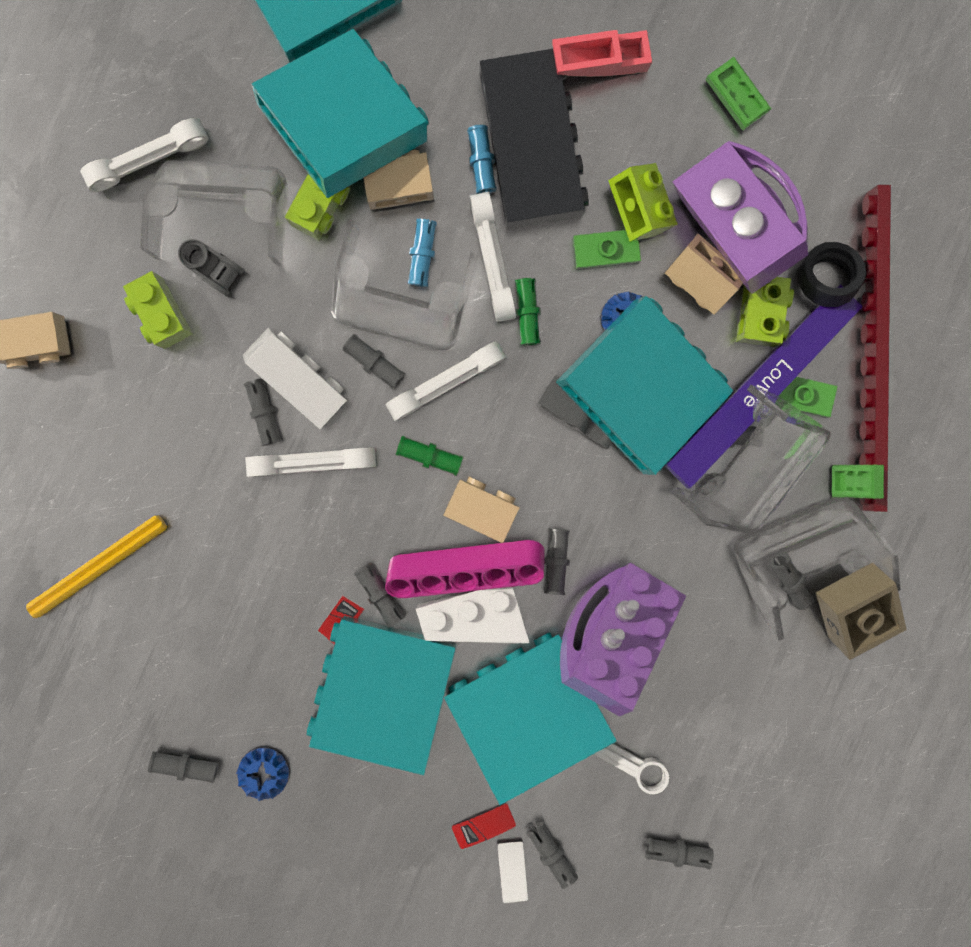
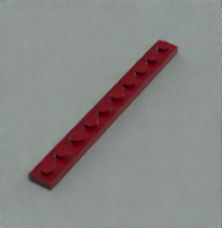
[859,185,891,512]

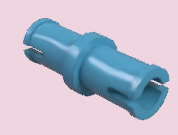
[467,125,497,194]
[407,218,437,287]

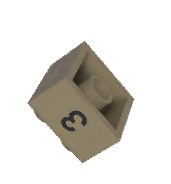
[816,562,907,660]

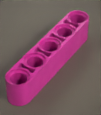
[385,540,545,598]

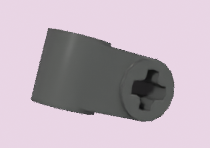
[178,239,244,297]

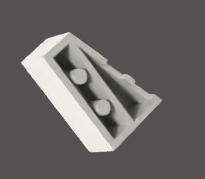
[242,327,347,429]
[416,587,529,643]

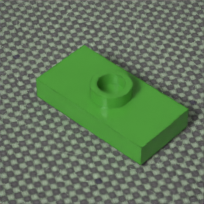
[705,57,772,131]
[573,230,641,270]
[770,377,838,418]
[832,465,884,498]

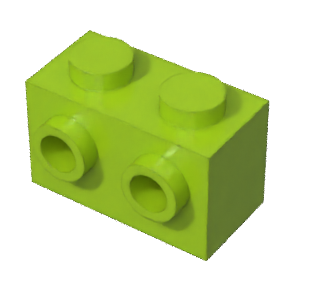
[608,163,678,242]
[285,174,350,241]
[123,271,193,349]
[736,277,794,347]

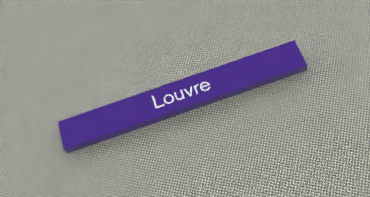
[665,284,863,489]

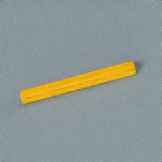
[26,515,167,618]

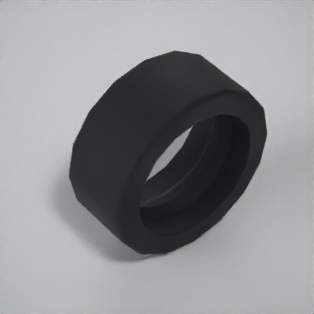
[798,242,866,307]

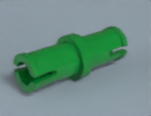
[515,278,541,346]
[395,436,463,476]

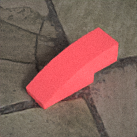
[552,30,652,77]

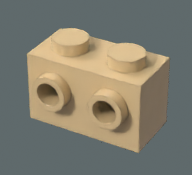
[364,150,434,210]
[665,234,743,315]
[0,312,71,369]
[443,477,520,543]

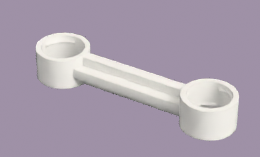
[81,118,209,192]
[469,191,516,323]
[385,340,507,422]
[245,447,376,477]
[593,744,669,794]

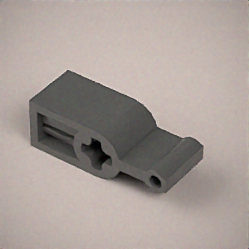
[537,376,612,449]

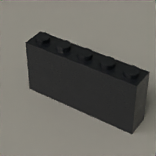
[479,49,589,230]

